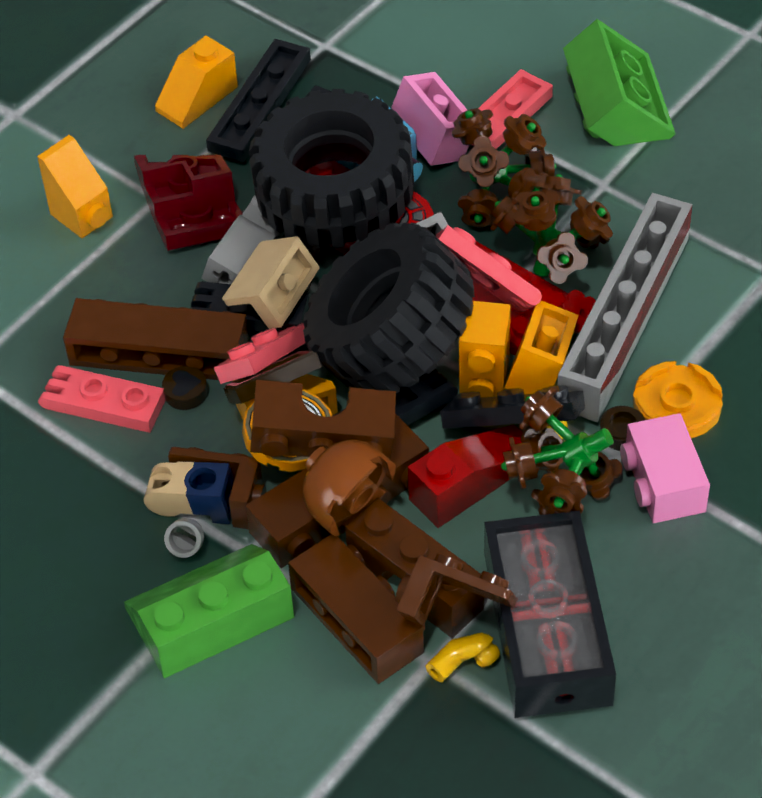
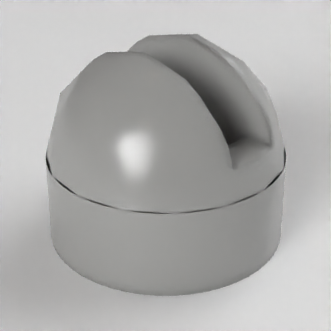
[164,518,204,558]

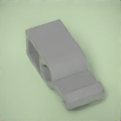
[201,195,281,284]

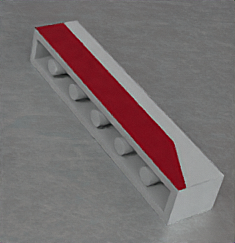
[557,192,693,422]

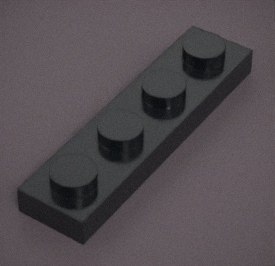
[206,39,311,162]

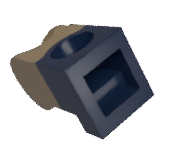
[144,461,235,524]

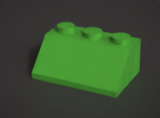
[563,19,676,146]
[124,544,294,678]

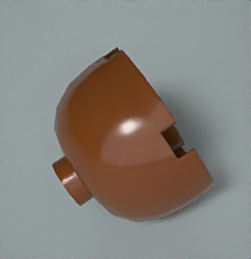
[303,439,396,536]

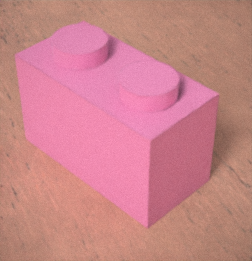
[391,72,469,166]
[620,413,710,523]

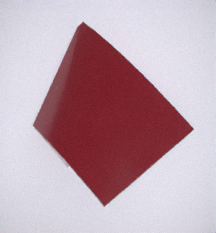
[134,155,242,251]

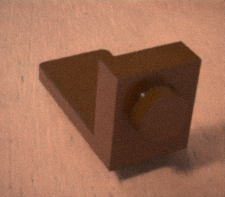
[168,447,266,529]
[395,553,518,626]

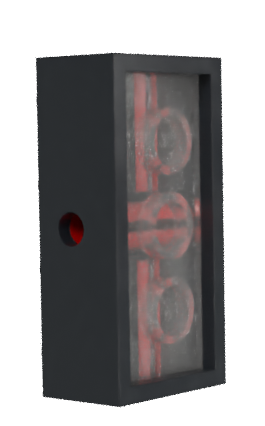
[484,510,616,718]

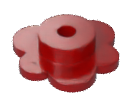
[560,289,596,334]

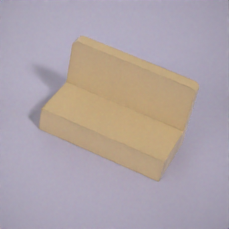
[222,236,320,329]

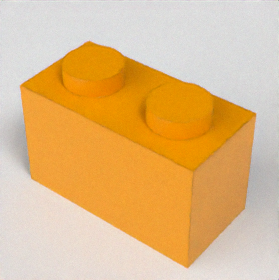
[459,301,511,397]

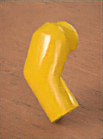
[425,632,500,683]

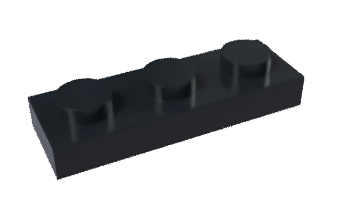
[440,385,585,429]

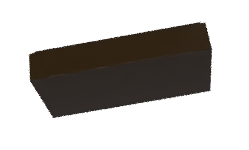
[223,351,322,404]

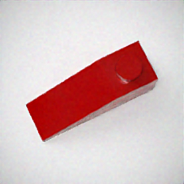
[408,425,523,528]

